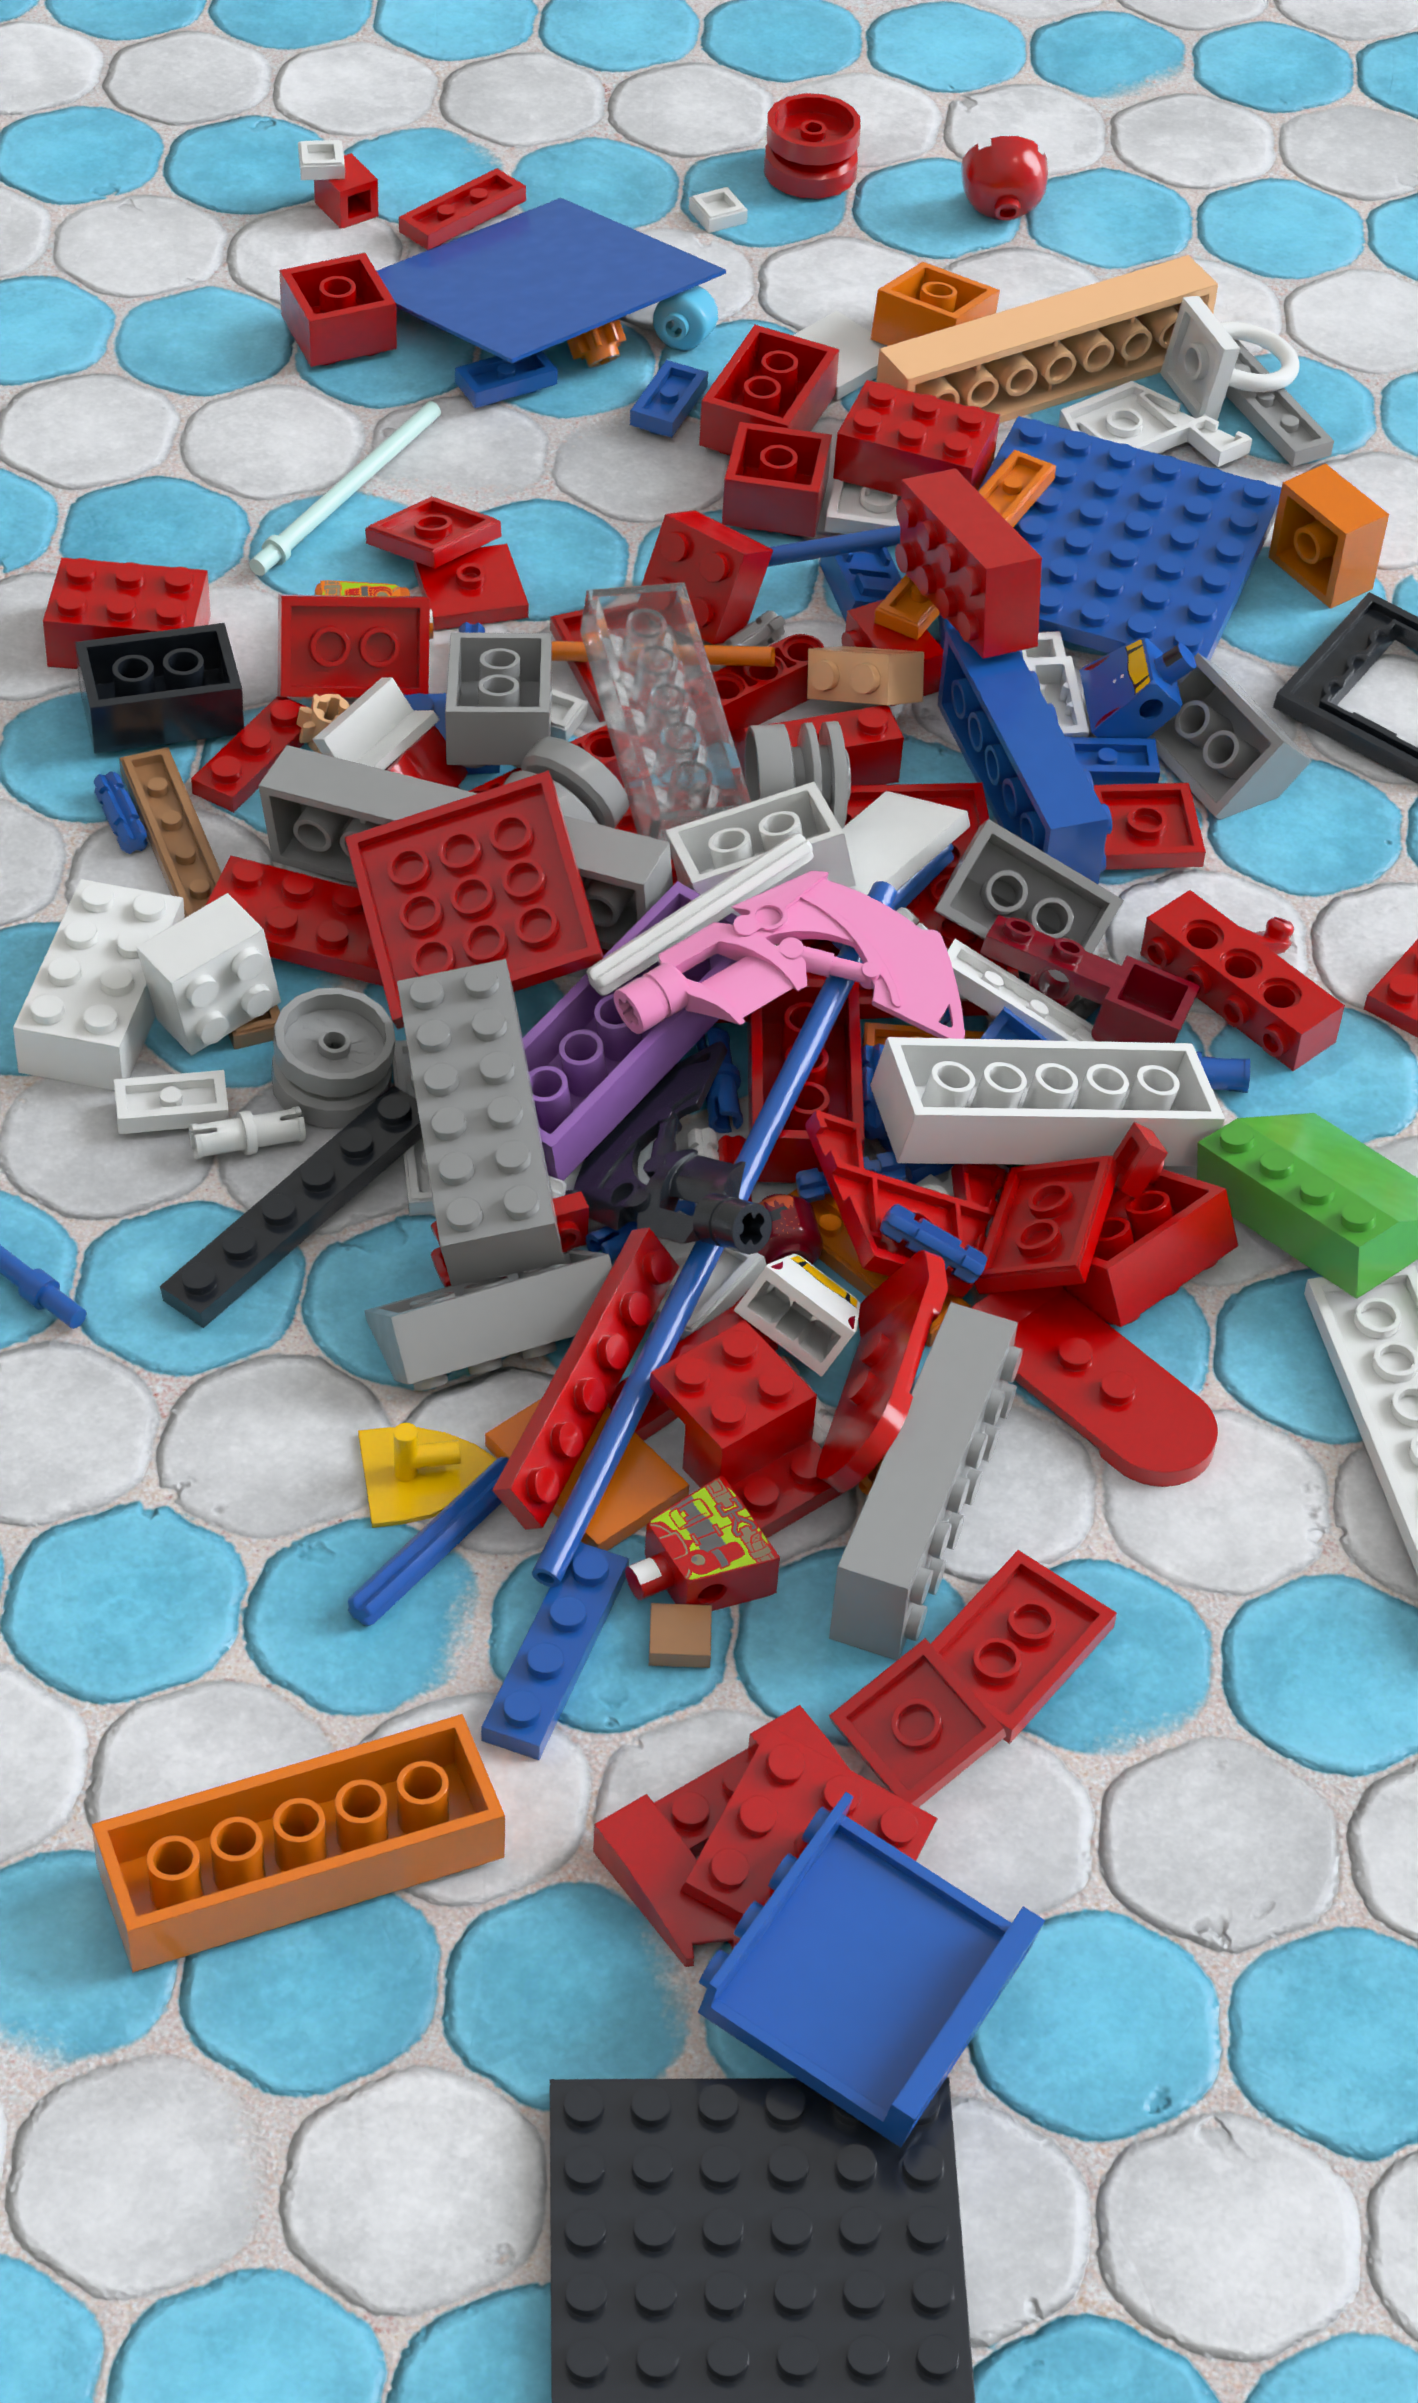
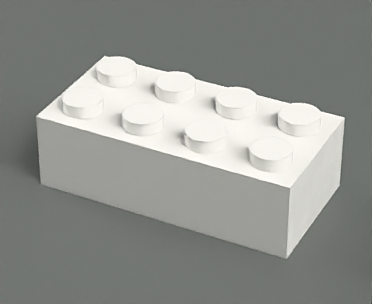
[13,879,185,1091]

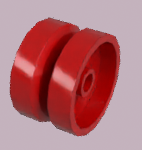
[764,93,861,199]

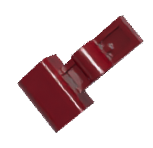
[979,915,1200,1043]

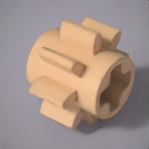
[297,694,350,754]

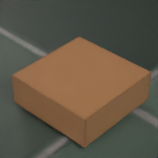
[649,1603,712,1668]

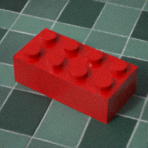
[895,468,1042,659]
[747,979,865,1183]

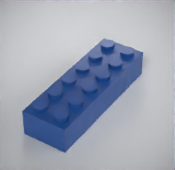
[937,628,1112,884]

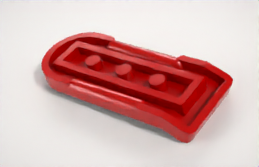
[816,1250,948,1492]
[971,1286,1218,1487]

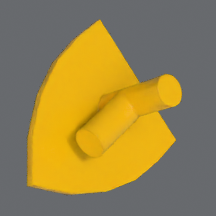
[358,1423,496,1528]

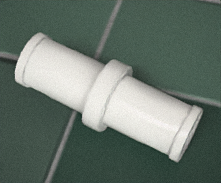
[189,1106,306,1159]

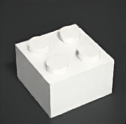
[136,893,281,1056]

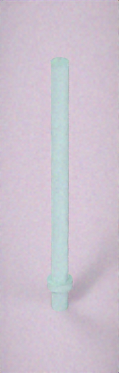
[249,401,441,576]

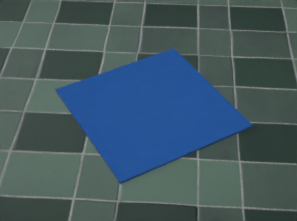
[377,198,726,363]

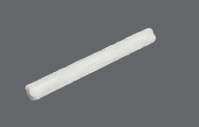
[587,833,813,996]

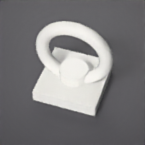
[1160,296,1299,421]

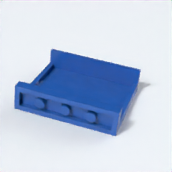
[698,1792,1045,2147]

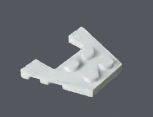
[1059,381,1252,467]

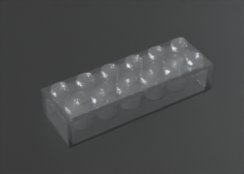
[580,582,751,859]

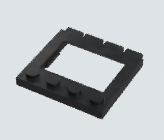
[1273,592,1418,784]

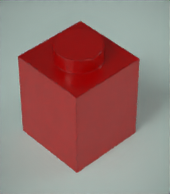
[314,153,379,229]

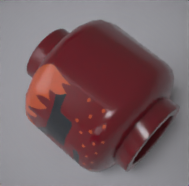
[757,1194,823,1265]

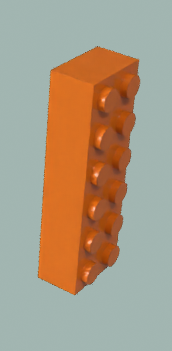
[91,1714,505,1972]

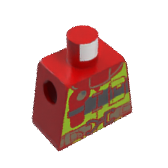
[625,1476,780,1611]

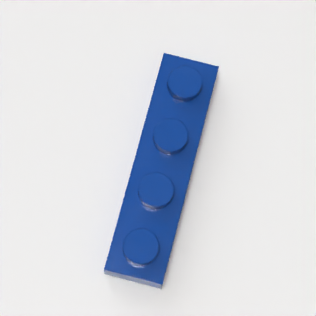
[481,1542,629,1760]

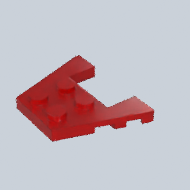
[805,1110,1006,1298]

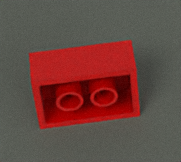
[699,325,840,455]
[833,380,1000,496]
[43,557,211,669]

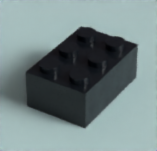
[75,623,244,754]

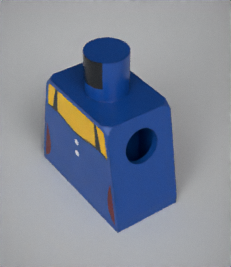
[1079,637,1197,738]

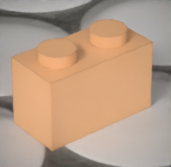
[807,646,924,705]

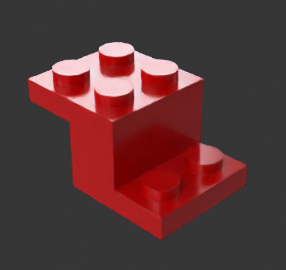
[650,1320,847,1538]

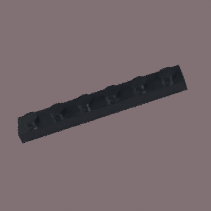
[160,1085,422,1328]

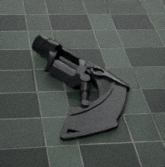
[565,1041,772,1255]

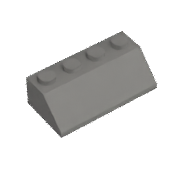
[364,1249,612,1391]

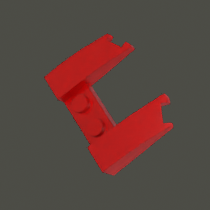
[593,1705,849,1967]

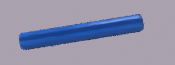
[348,1457,509,1626]

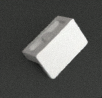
[313,677,439,770]

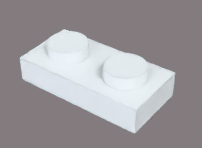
[114,1070,229,1134]

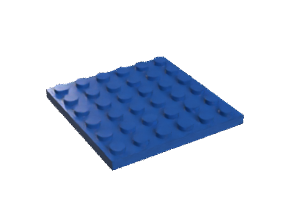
[978,416,1282,661]

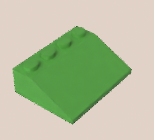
[1197,1113,1418,1299]

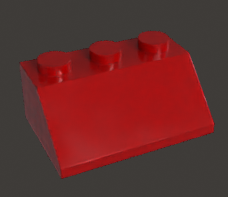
[726,705,904,785]
[1062,1169,1239,1327]

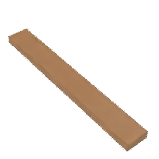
[119,748,280,1050]

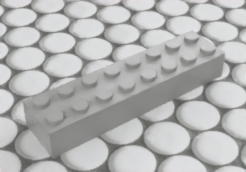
[258,745,673,950]

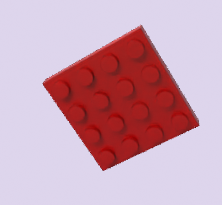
[345,770,604,1030]

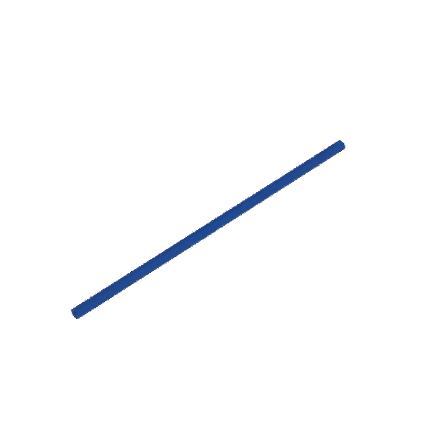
[532,881,897,1587]

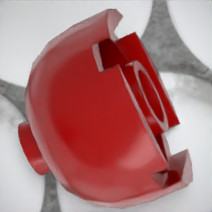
[961,136,1048,221]

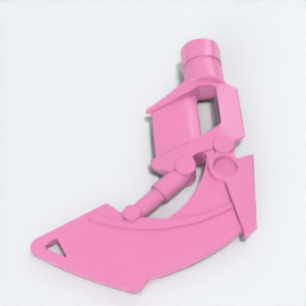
[614,871,965,1039]

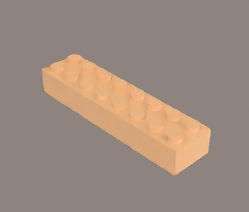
[876,255,1218,423]

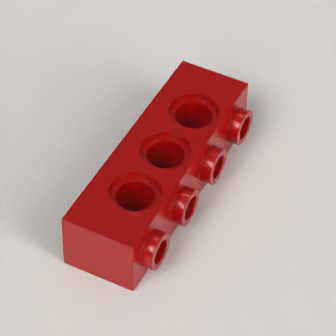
[1140,890,1345,1071]

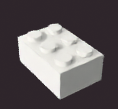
[665,782,856,916]

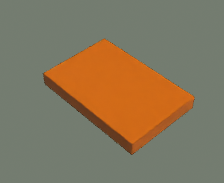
[485,1398,690,1551]

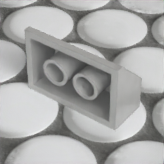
[1148,653,1312,820]
[934,819,1124,982]

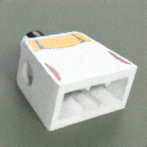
[733,1253,860,1377]

